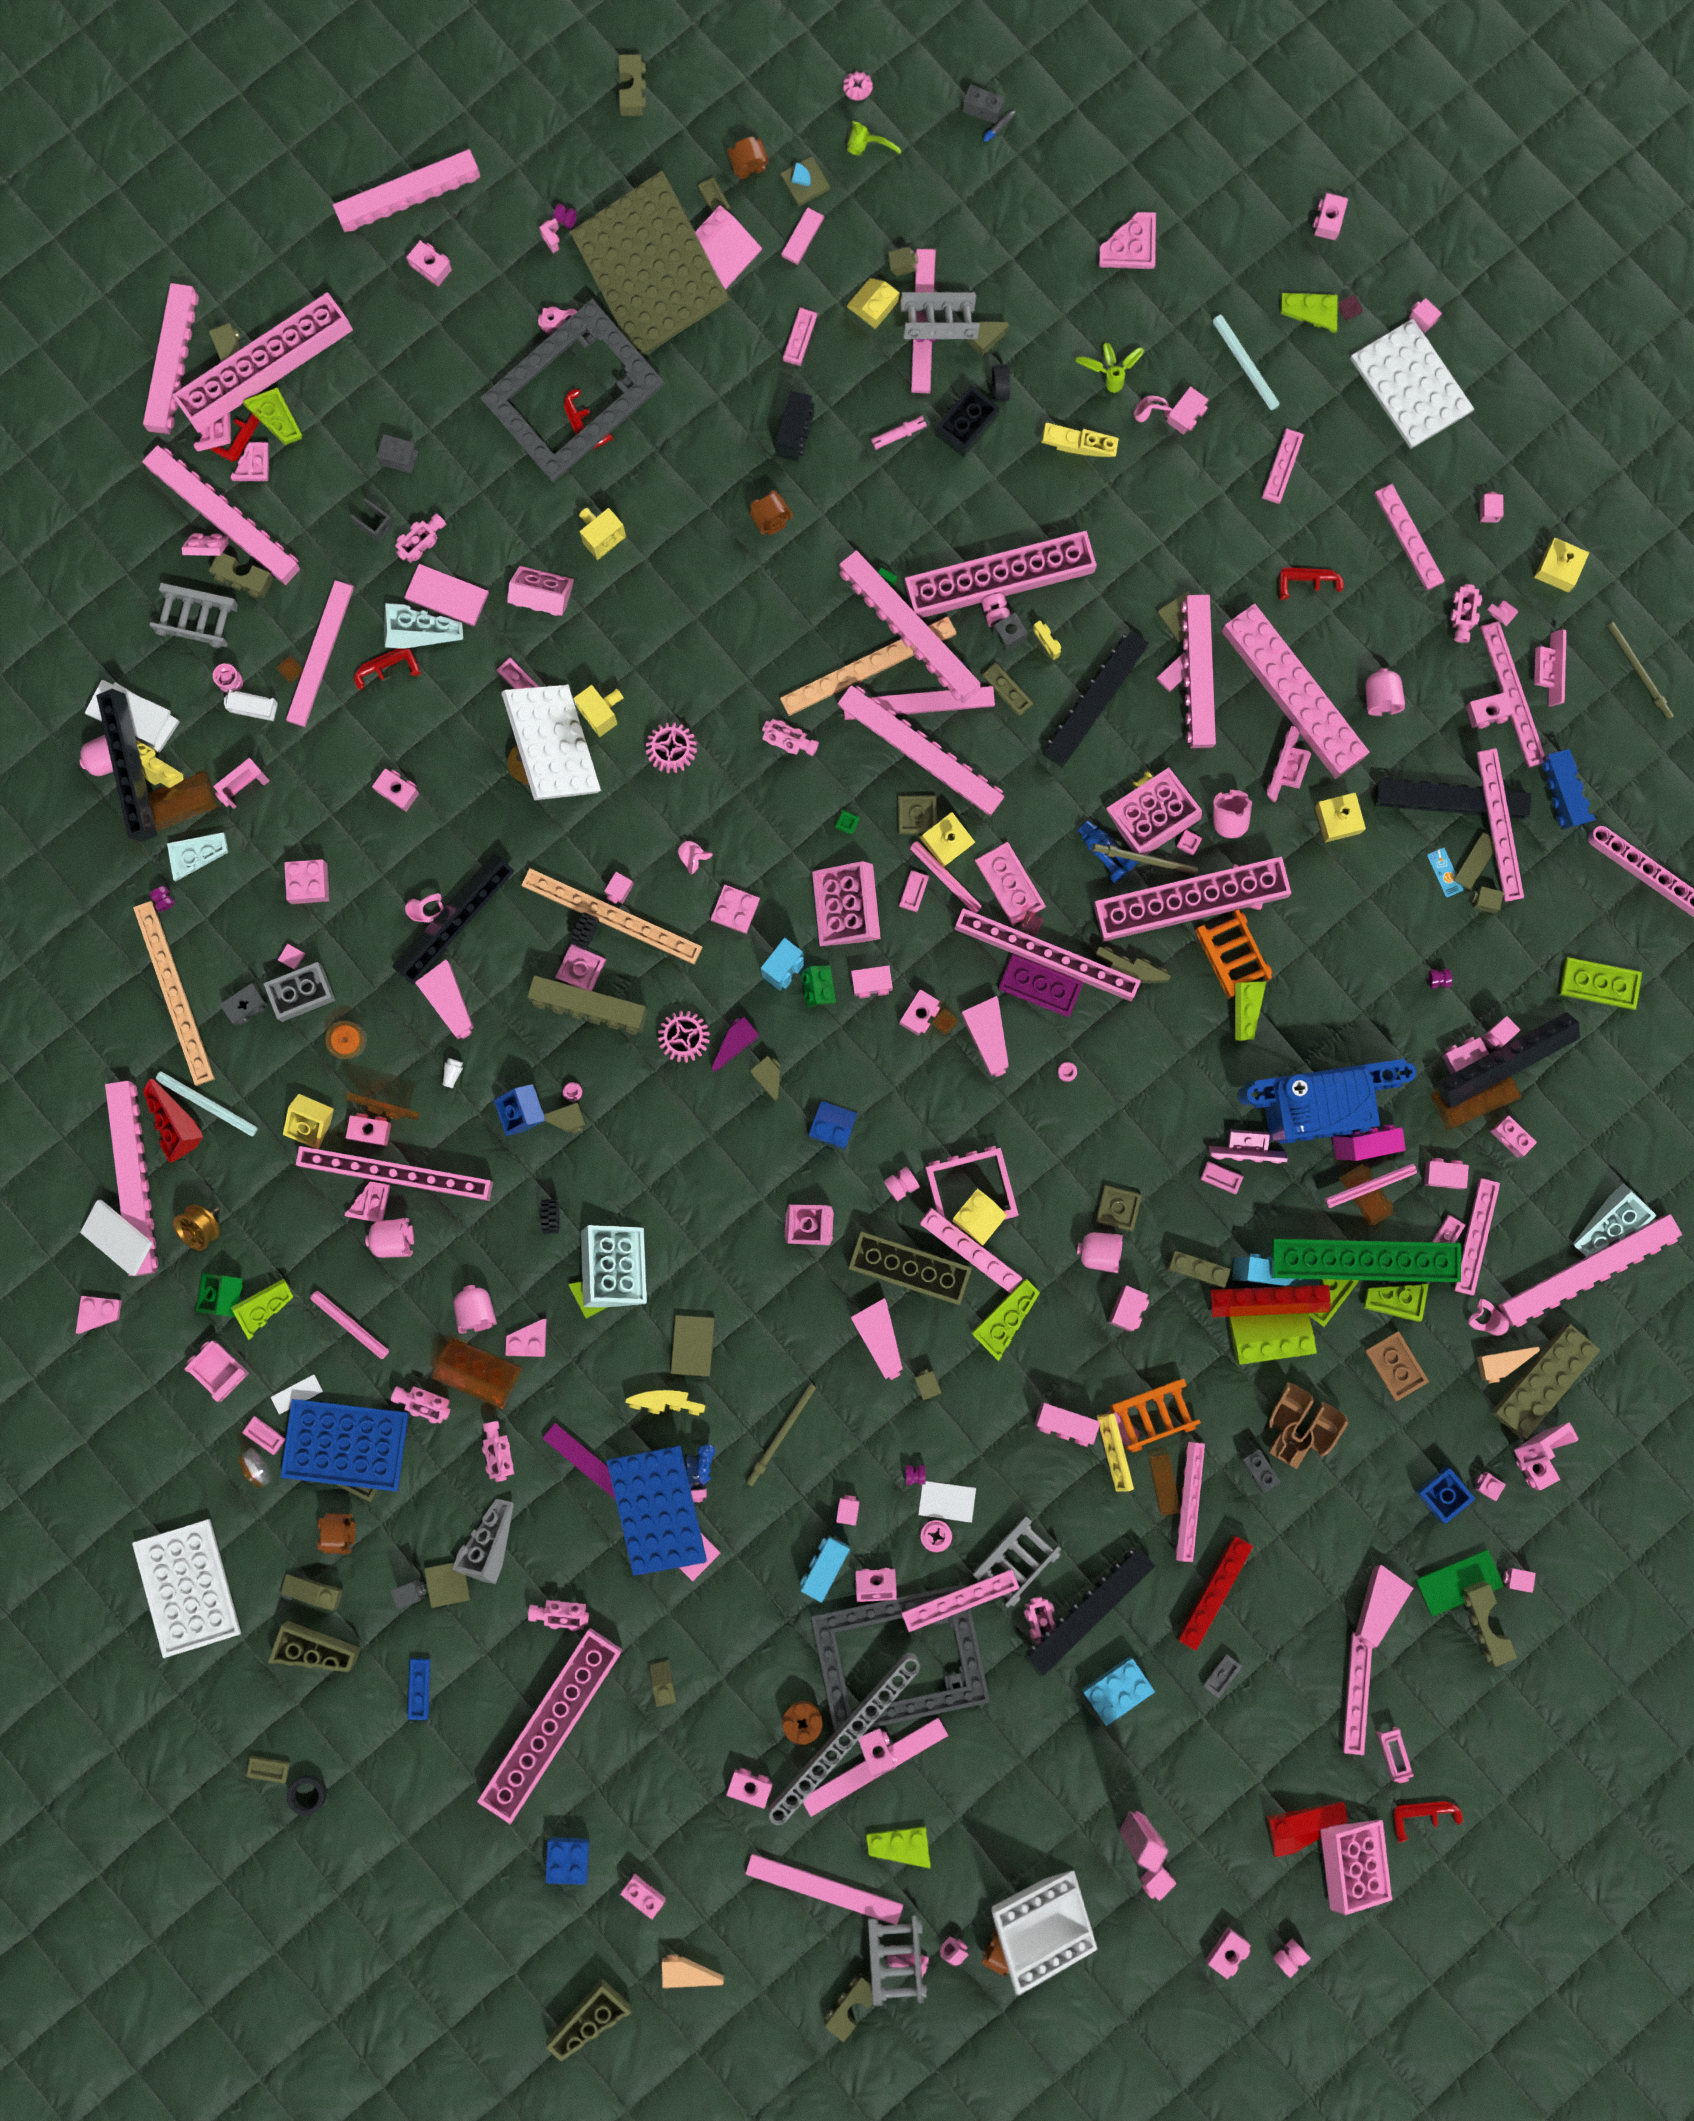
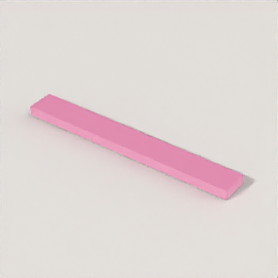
[911,249,935,393]
[286,581,354,727]
[1480,621,1545,768]
[844,686,995,720]
[1476,748,1524,902]
[803,1717,948,1816]
[746,1854,903,1925]

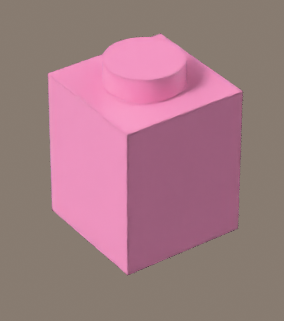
[1409,298,1442,333]
[1480,492,1503,522]
[604,872,634,904]
[836,1495,859,1526]
[1503,1567,1536,1593]

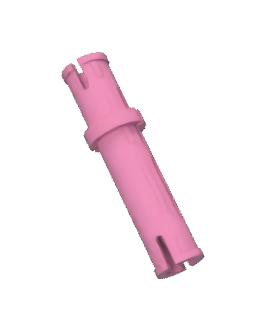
[871,416,927,450]

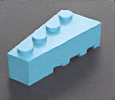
[1232,1254,1320,1287]

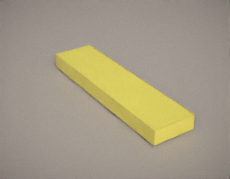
[1097,1413,1134,1491]

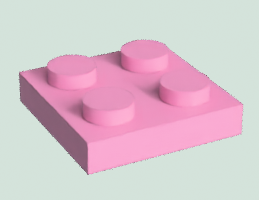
[182,533,229,556]
[711,885,760,934]

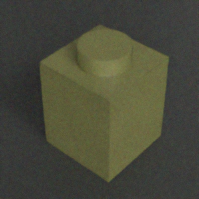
[888,247,919,276]
[1472,887,1504,914]
[914,1369,941,1400]

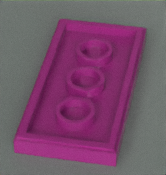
[998,954,1083,1018]

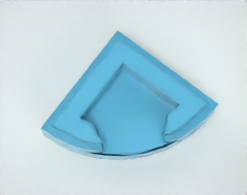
[792,163,810,187]

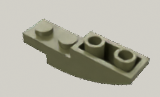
[1095,946,1171,983]

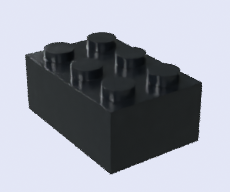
[935,386,1000,458]
[776,391,815,462]

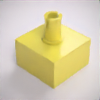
[579,508,626,560]
[1534,538,1589,593]
[573,685,624,737]
[1315,793,1366,842]
[919,813,975,867]

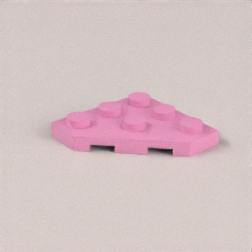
[1099,212,1156,269]

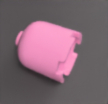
[1365,668,1405,716]
[79,735,113,776]
[1213,790,1252,838]
[365,1218,414,1258]
[1077,1232,1123,1273]
[453,1285,497,1334]

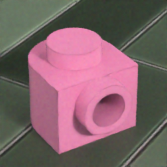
[940,1936,969,1966]

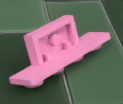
[1534,629,1566,707]
[1267,726,1311,802]
[1209,1129,1288,1164]

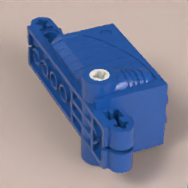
[1237,1059,1416,1144]

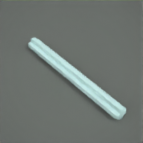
[1213,315,1279,410]
[155,1072,258,1136]

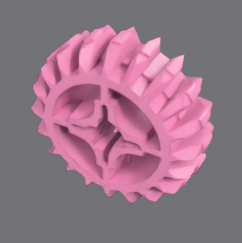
[646,722,697,774]
[658,1011,710,1063]

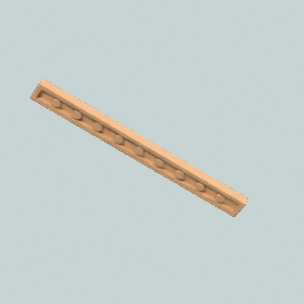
[780,617,956,716]
[522,868,702,965]
[133,901,215,1086]

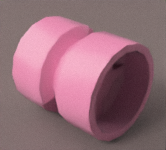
[981,593,1011,627]
[213,664,243,694]
[884,1166,920,1202]
[1272,1938,1311,1978]

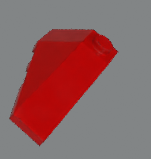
[143,1079,203,1163]
[1266,1801,1348,1857]

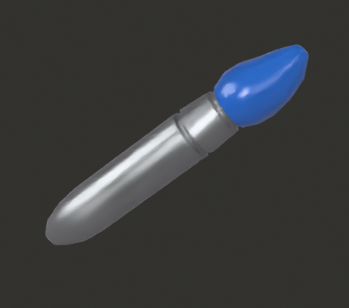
[983,110,1016,142]

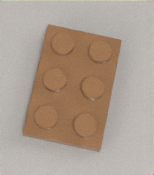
[1364,1331,1429,1402]

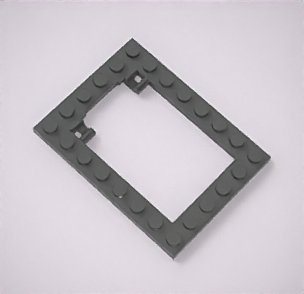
[481,299,665,483]
[811,1583,990,1732]

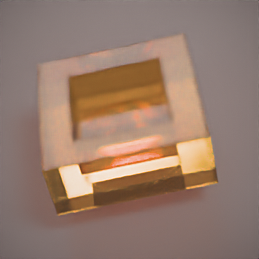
[277,656,303,683]
[932,1009,959,1036]

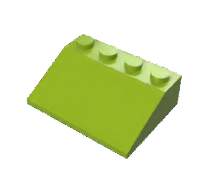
[1229,1313,1317,1365]

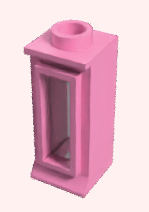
[1377,1727,1414,1783]

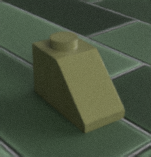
[966,322,1009,356]
[209,323,241,362]
[750,1056,781,1102]
[544,1103,586,1134]
[649,1660,677,1707]

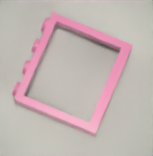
[925,1146,1018,1231]

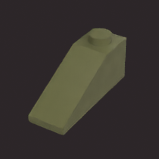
[281,1574,343,1611]

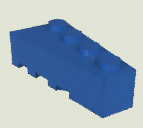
[1542,749,1595,830]

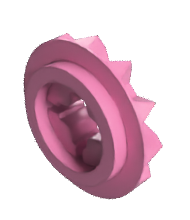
[843,71,872,100]
[921,1520,952,1552]

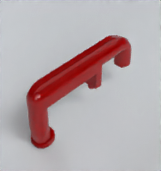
[564,388,613,450]
[210,406,260,462]
[1279,568,1344,600]
[354,648,421,690]
[1393,1801,1463,1843]

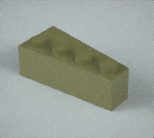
[268,1621,361,1672]

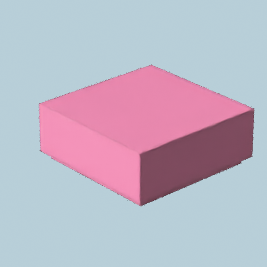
[1176,830,1202,856]
[278,944,305,970]

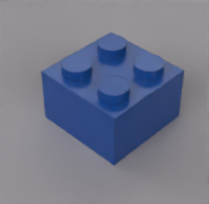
[494,1084,545,1136]
[1415,1467,1475,1524]
[546,1837,590,1885]

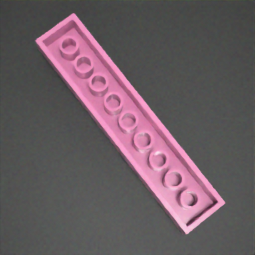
[172,292,353,433]
[904,531,1097,618]
[1221,604,1370,779]
[1094,857,1291,942]
[477,1628,623,1824]

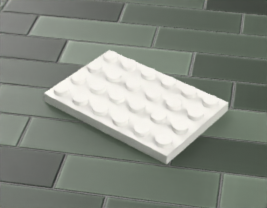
[1350,319,1474,449]
[502,685,601,800]
[132,1519,241,1658]

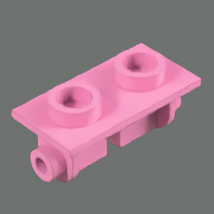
[885,1944,929,1978]

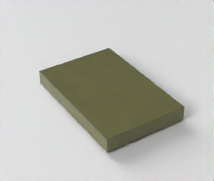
[671,1315,715,1377]

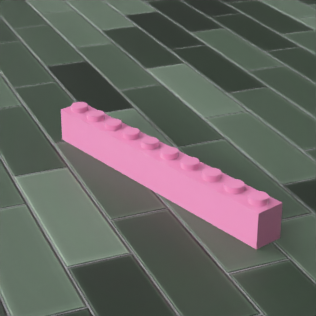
[142,445,300,585]
[839,550,980,704]
[838,685,1004,817]
[954,908,1141,1001]
[105,1081,159,1276]
[296,1146,493,1201]
[1498,1214,1682,1327]

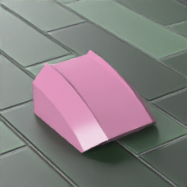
[784,1205,834,1245]

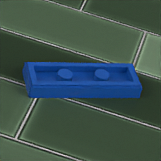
[408,1658,431,1720]

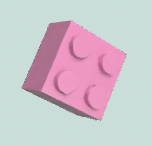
[285,860,329,904]
[1108,1286,1149,1332]

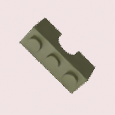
[619,55,646,116]
[209,553,274,598]
[1166,1251,1231,1289]
[824,1973,873,2042]

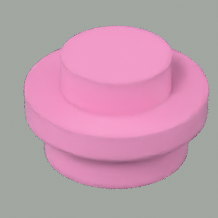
[563,1082,582,1102]

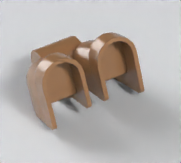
[1269,1382,1349,1469]

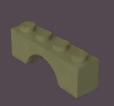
[1462,1581,1517,1667]

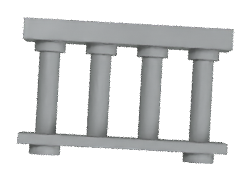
[900,292,980,339]
[149,583,238,648]
[972,1516,1061,1607]
[868,1916,927,2006]

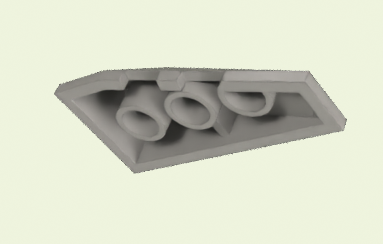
[452,1499,514,1584]

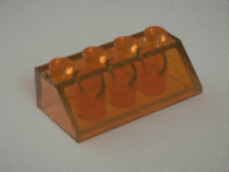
[148,772,218,831]
[1431,1076,1522,1130]
[432,1338,523,1409]

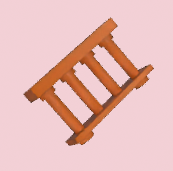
[1195,909,1272,999]
[1109,1379,1201,1453]

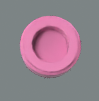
[1057,1062,1077,1082]

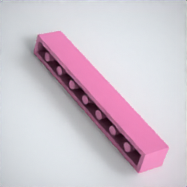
[333,149,480,232]
[143,283,199,434]
[1181,595,1216,748]
[1119,1811,1168,1873]

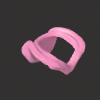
[1134,396,1172,423]
[678,841,713,874]
[405,893,444,923]
[1468,1299,1509,1336]

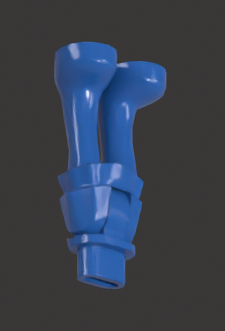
[1078,821,1139,884]

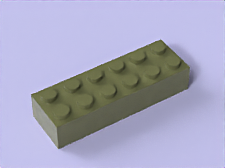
[527,976,648,1035]
[849,1232,972,1306]
[1490,1324,1600,1439]

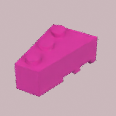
[1332,1124,1406,1161]

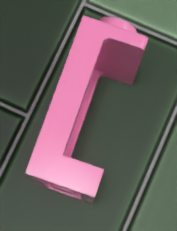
[213,758,269,809]
[184,1341,249,1402]
[1514,1422,1578,1468]

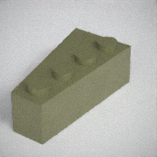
[546,1979,631,2061]

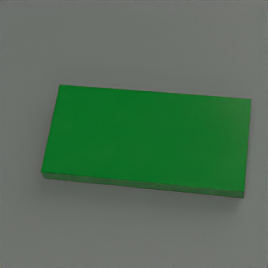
[1415,1549,1504,1617]

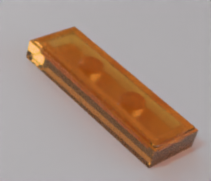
[1149,1454,1180,1516]

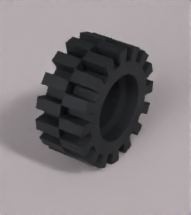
[570,912,599,950]
[540,1199,560,1234]

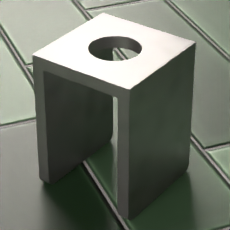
[376,434,418,474]
[350,498,395,543]
[992,613,1028,654]

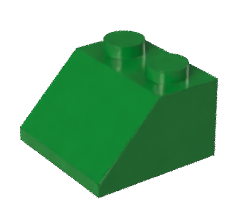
[195,1273,243,1317]

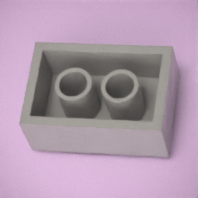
[264,962,336,1022]

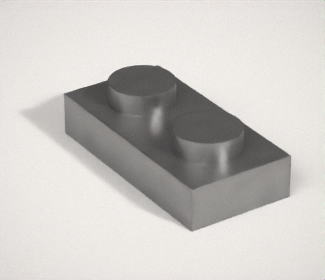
[1202,1653,1242,1698]

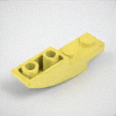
[1041,423,1118,457]
[136,739,183,788]
[625,1390,706,1416]

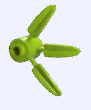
[847,121,901,155]
[1075,343,1144,393]

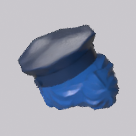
[686,1445,716,1490]

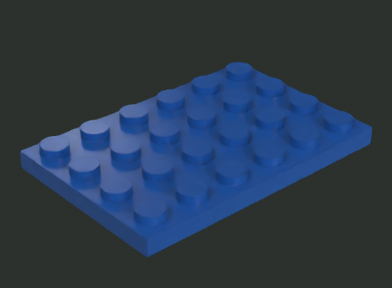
[281,1399,409,1492]
[607,1446,707,1576]

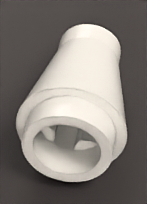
[442,1058,463,1088]

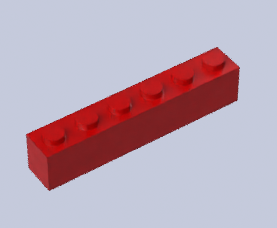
[1210,1285,1331,1317]
[1176,1535,1253,1651]

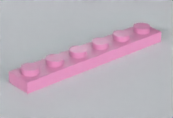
[1374,484,1445,591]
[1453,1178,1500,1296]
[919,1208,1022,1293]
[1176,1442,1205,1562]
[902,1569,1019,1632]
[1343,1632,1372,1755]

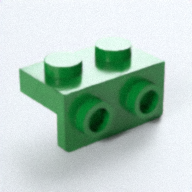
[801,965,836,1007]

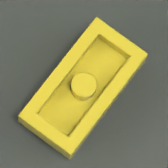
[1032,621,1061,660]

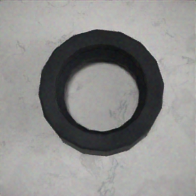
[992,364,1010,402]
[287,1775,327,1815]

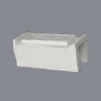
[224,689,278,721]

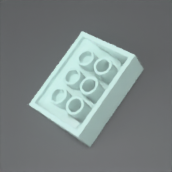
[581,1225,647,1307]

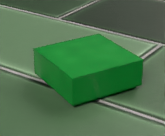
[878,568,897,588]
[835,810,860,836]

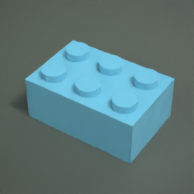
[761,938,804,991]
[800,1536,850,1603]
[1081,1656,1155,1726]

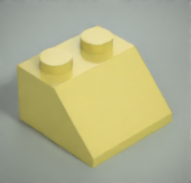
[847,278,899,329]
[283,1094,334,1149]
[952,1188,1007,1246]

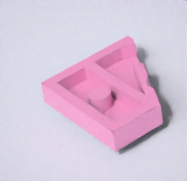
[194,412,231,451]
[231,442,269,481]
[345,1181,390,1222]
[76,1296,122,1334]
[506,1319,547,1357]

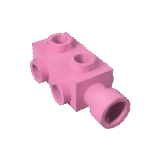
[539,307,589,336]
[395,513,446,563]
[1450,584,1482,643]
[762,719,819,756]
[391,1386,451,1424]
[482,1421,514,1482]
[1024,1597,1056,1644]
[528,1600,589,1631]

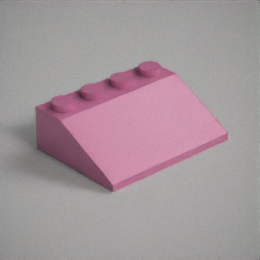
[696,206,762,289]
[1106,768,1202,855]
[812,861,881,946]
[1321,1820,1392,1915]

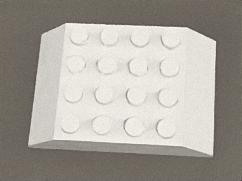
[992,1871,1097,1995]

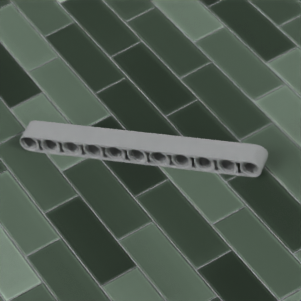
[769,1653,920,1825]

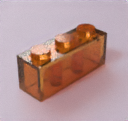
[1339,1164,1394,1226]

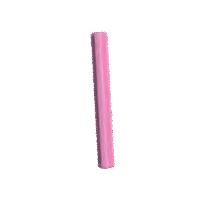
[910,841,982,913]
[1325,1164,1417,1208]
[310,1291,389,1359]

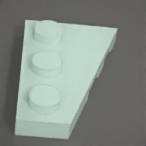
[167,833,228,882]

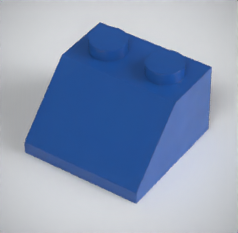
[809,1101,858,1150]

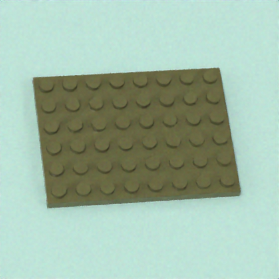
[570,171,731,357]

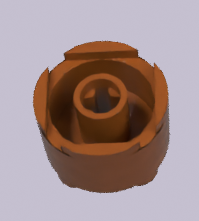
[727,137,769,179]
[749,490,793,535]
[318,1514,356,1554]
[782,1701,822,1745]
[981,1927,1010,1977]

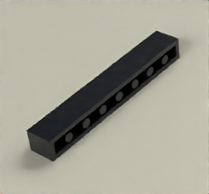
[1044,630,1149,768]
[96,689,158,842]
[1374,777,1531,819]
[392,853,515,985]
[1437,1012,1580,1109]
[1024,1548,1155,1676]

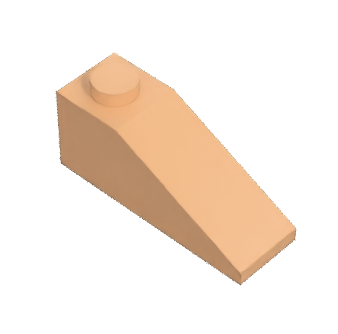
[1477,1347,1540,1383]
[662,1954,724,1988]

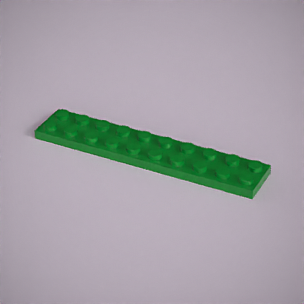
[1272,1239,1461,1282]

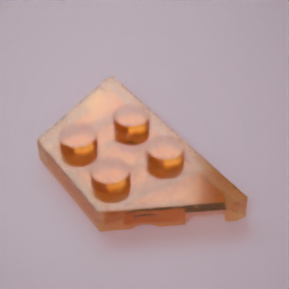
[345,1092,420,1121]

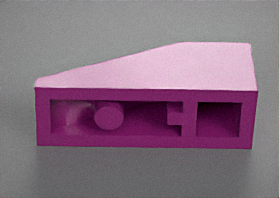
[712,1017,759,1073]

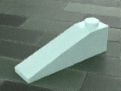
[384,603,463,648]
[1573,1183,1657,1257]

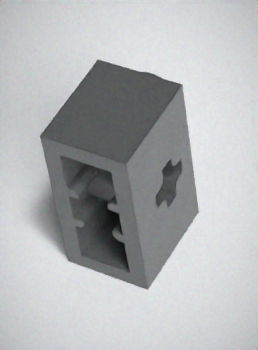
[963,85,1005,124]
[220,983,268,1026]
[1240,1448,1281,1493]
[391,1579,427,1610]

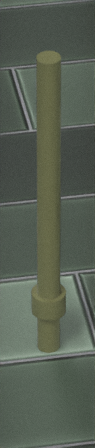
[1607,622,1674,720]
[1092,843,1198,875]
[746,1384,816,1487]

